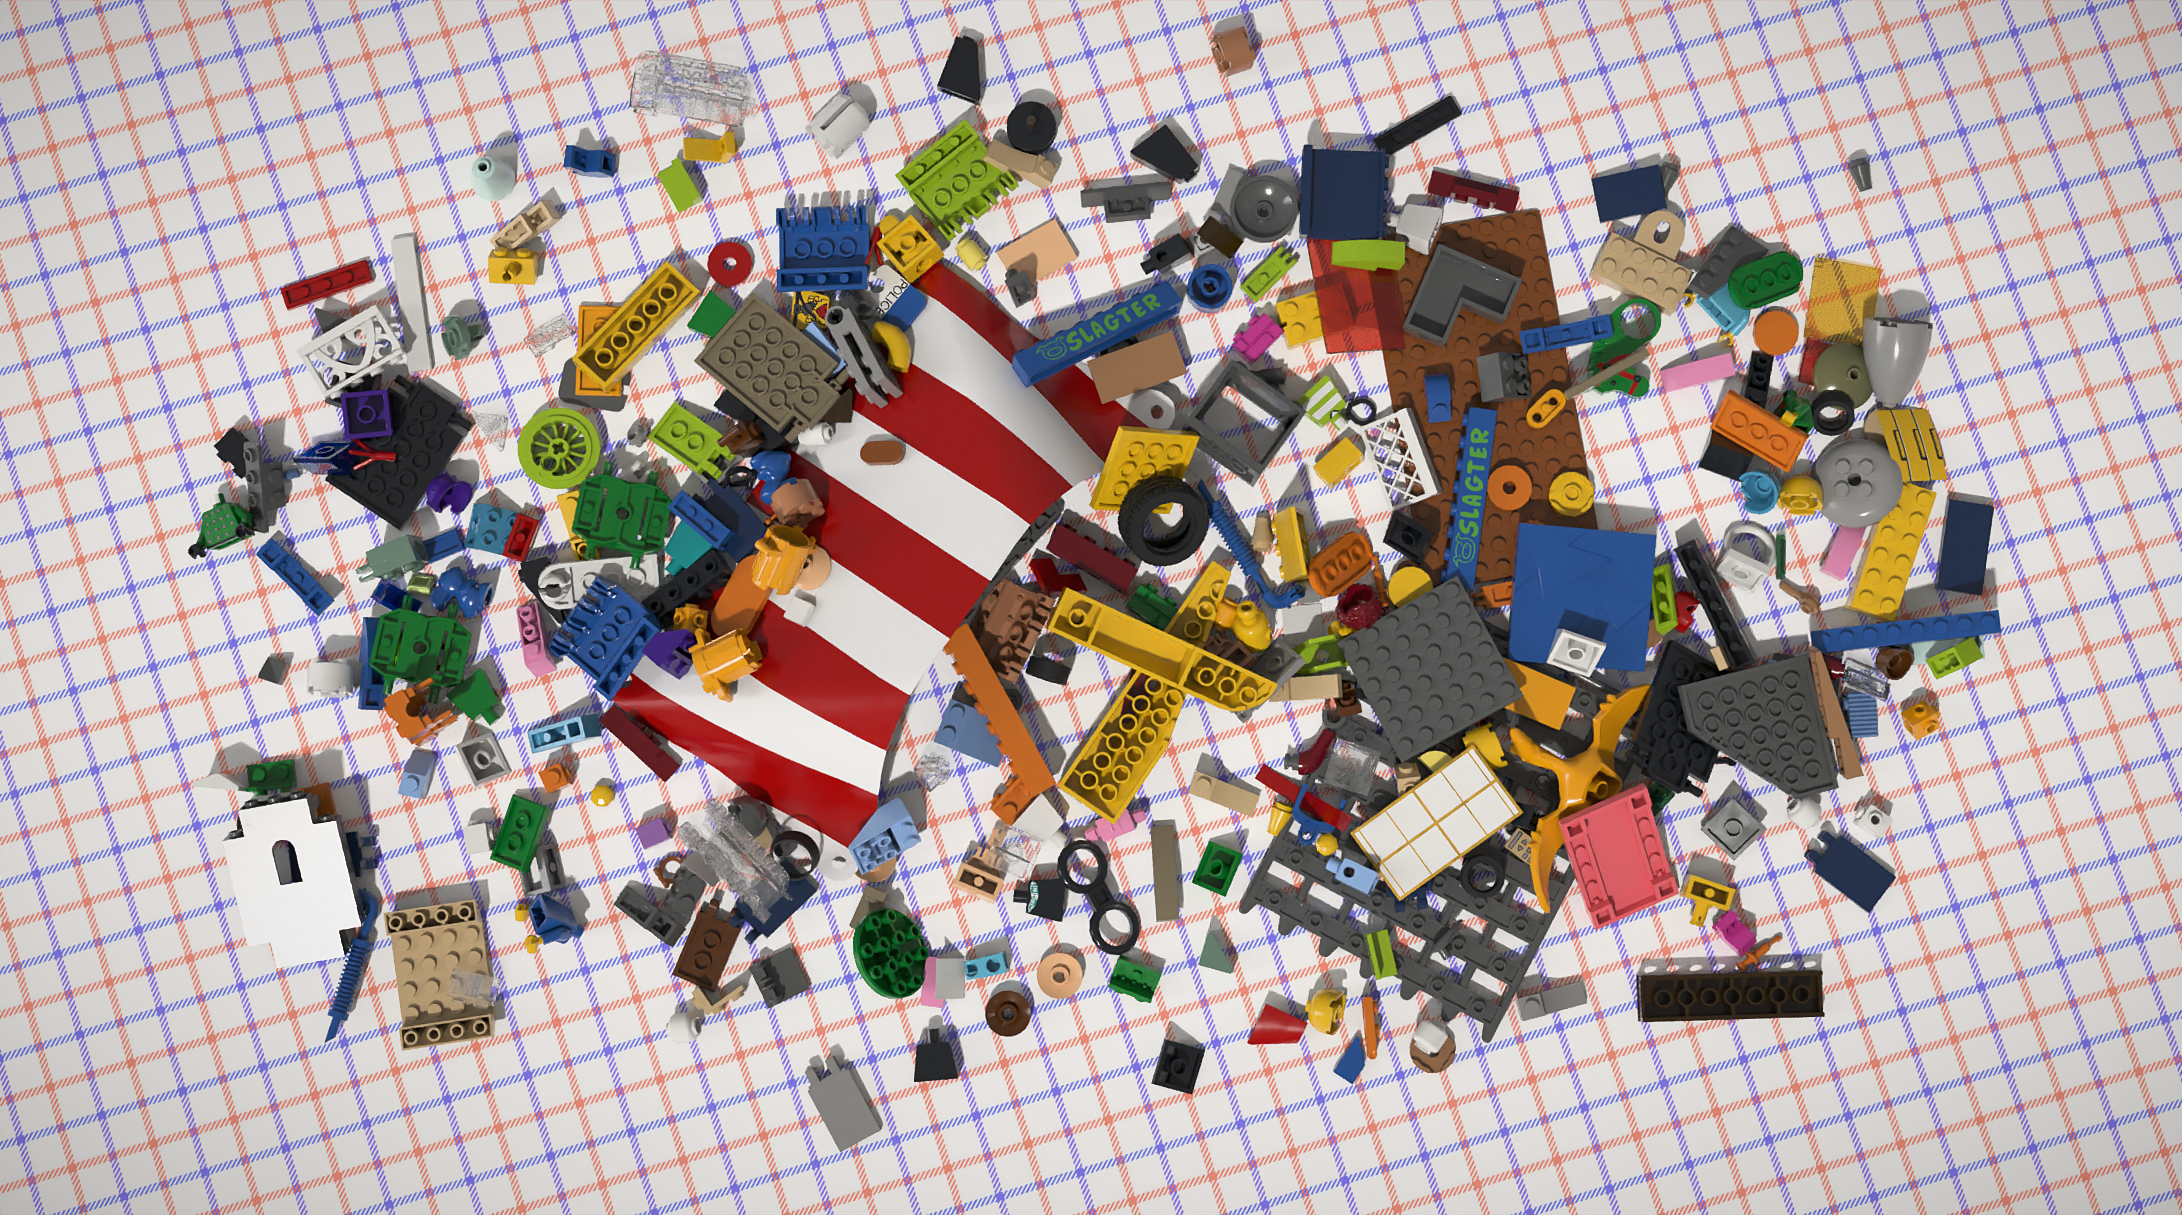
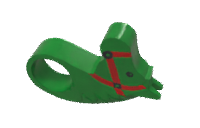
[1585,298,1661,399]

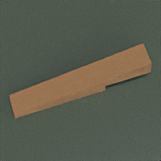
[1808,646,1864,780]

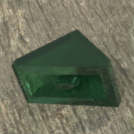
[1647,781,1675,817]

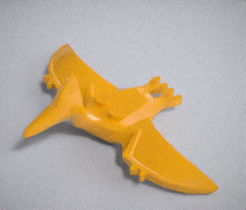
[1508,683,1651,913]

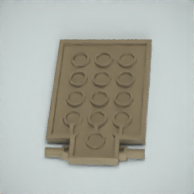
[694,293,850,443]

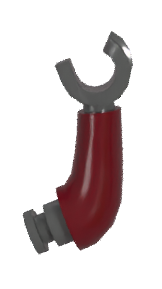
[1284,709,1350,775]

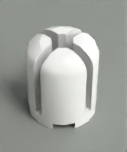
[805,94,870,160]

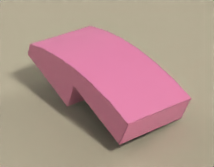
[920,956,945,1008]

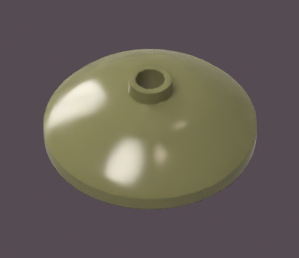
[1812,343,1873,411]

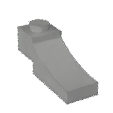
[1515,981,1587,1021]

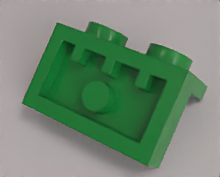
[246,759,297,797]

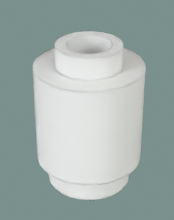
[798,422,834,447]

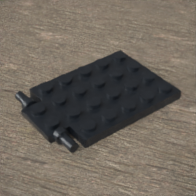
[325,374,474,531]
[1624,640,1730,798]

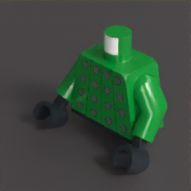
[188,493,255,560]

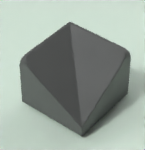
[258,657,290,685]

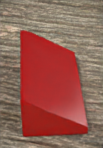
[502,513,541,563]

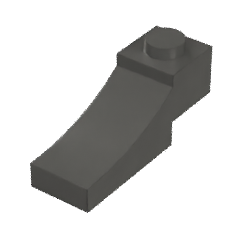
[614,886,686,947]

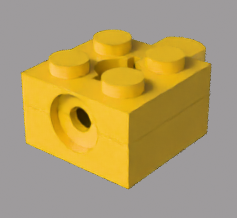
[876,215,945,284]

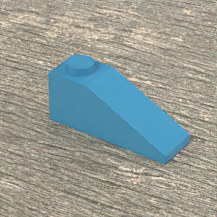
[527,714,602,754]

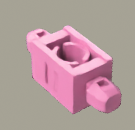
[1084,808,1147,842]

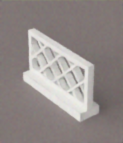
[1359,408,1443,512]

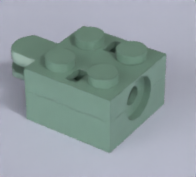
[355,534,431,583]

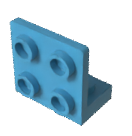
[464,503,525,555]

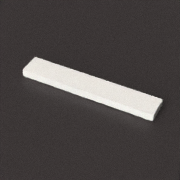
[390,236,433,373]

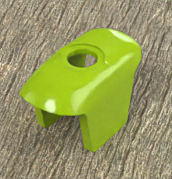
[1293,634,1349,675]

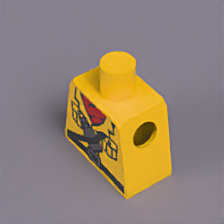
[790,291,831,332]

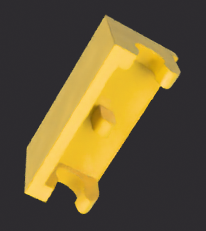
[1313,437,1364,490]

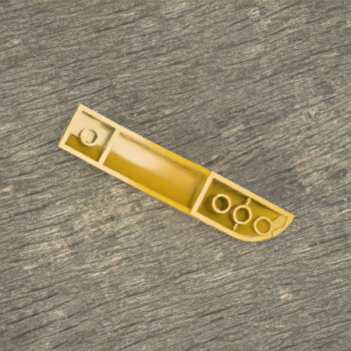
[1046,587,1278,711]

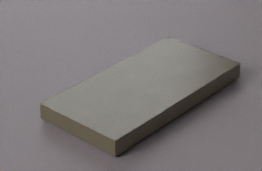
[1564,348,1650,402]

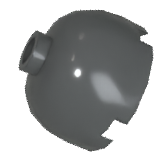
[727,795,769,842]

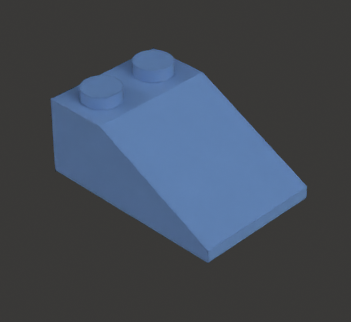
[934,699,1002,768]

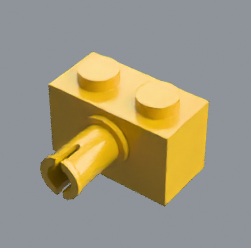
[488,247,538,285]
[1679,874,1735,928]

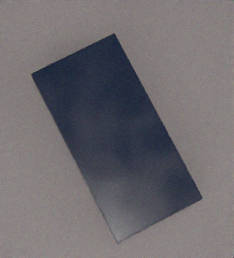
[1935,499,1994,596]

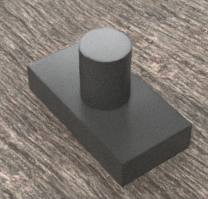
[1004,268,1036,308]

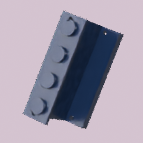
[1299,144,1389,241]

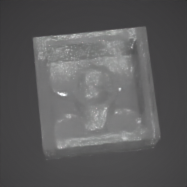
[1321,738,1381,797]

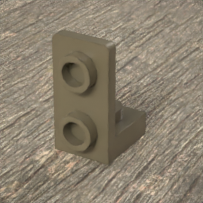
[849,884,888,929]

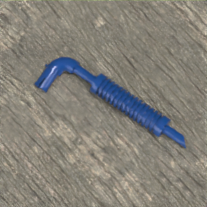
[1198,479,1305,609]
[324,888,380,1043]

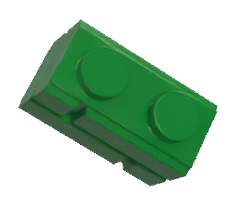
[1125,583,1178,632]

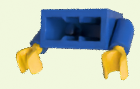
[515,893,584,954]

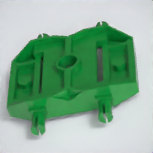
[571,461,672,570]
[369,595,472,704]

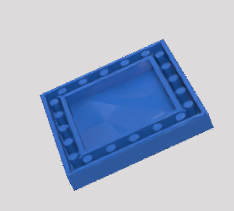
[1506,523,1657,672]

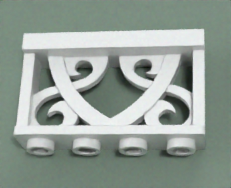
[296,304,407,400]

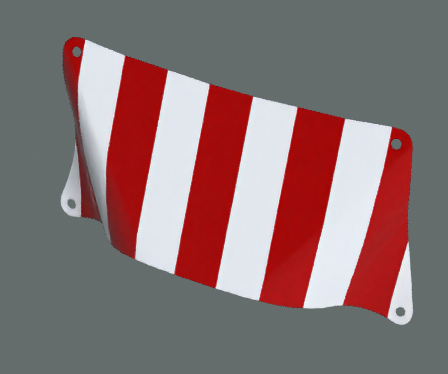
[612,262,1176,881]

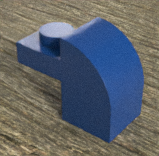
[563,145,617,178]

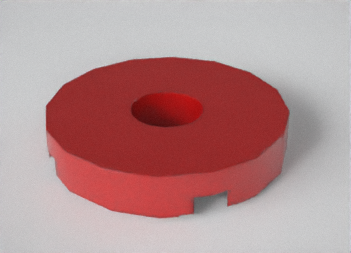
[707,241,753,287]

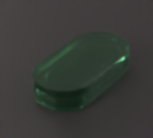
[1775,534,1786,580]

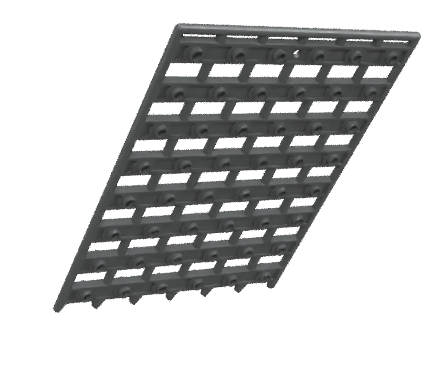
[1238,607,1644,1043]

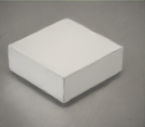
[783,596,815,627]

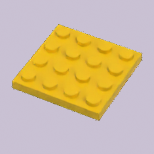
[1089,426,1200,514]

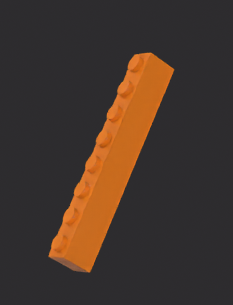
[943,623,1056,799]

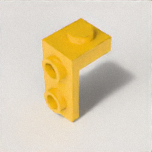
[683,131,738,163]

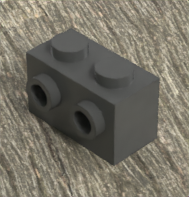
[664,864,706,918]

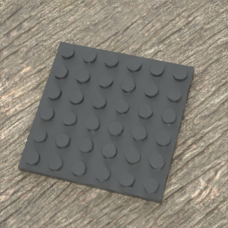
[1337,576,1524,763]

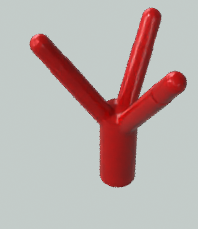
[865,226,883,267]
[349,439,396,470]

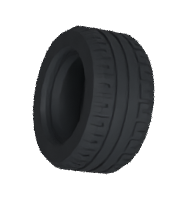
[1117,476,1209,567]

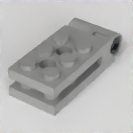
[825,306,903,408]

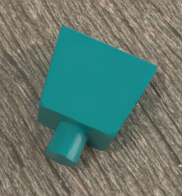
[664,520,720,577]

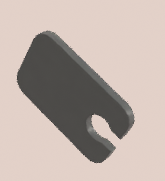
[558,358,631,412]

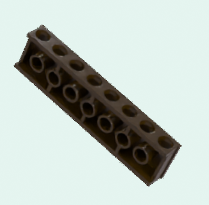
[1636,970,1825,1022]

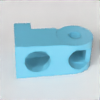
[963,951,1009,980]

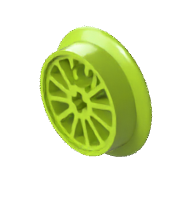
[517,408,600,489]

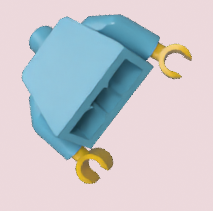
[1680,283,1751,348]

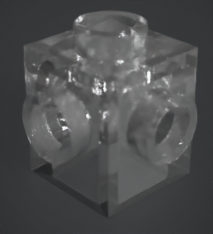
[914,751,950,792]

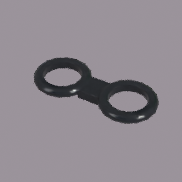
[1057,840,1140,955]

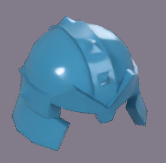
[1739,468,1783,515]

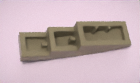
[1150,825,1179,922]

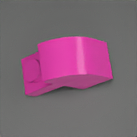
[1712,909,1757,958]

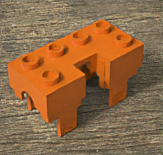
[384,678,459,747]

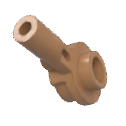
[1779,581,1821,615]

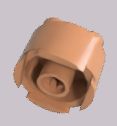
[1210,26,1256,78]
[770,479,825,530]

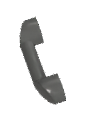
[845,290,876,320]

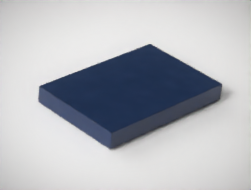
[1591,164,1667,224]

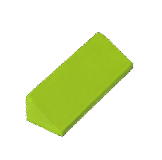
[1651,563,1678,635]

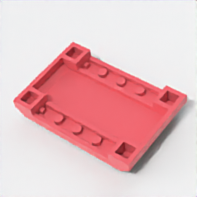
[1558,783,1679,930]

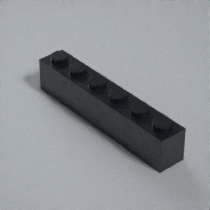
[1674,538,1759,672]

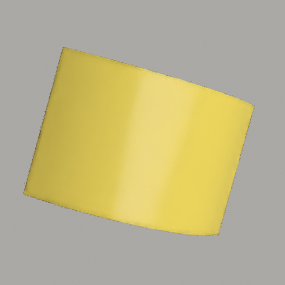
[1418,751,1453,774]

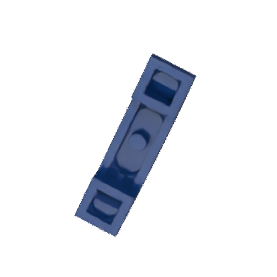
[1519,314,1614,354]
[256,538,335,617]

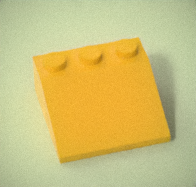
[1271,506,1311,583]

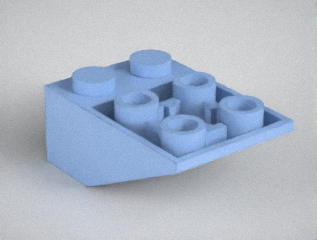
[848,797,922,875]

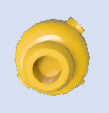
[1231,600,1273,653]

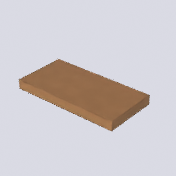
[1087,331,1187,404]

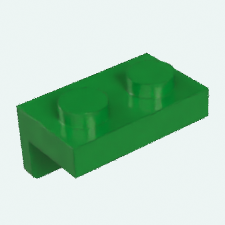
[1108,955,1163,1003]

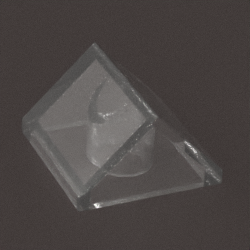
[983,821,1044,882]

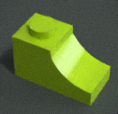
[1926,637,1983,680]

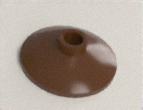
[985,990,1031,1037]

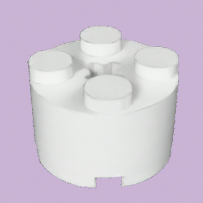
[306,658,355,698]

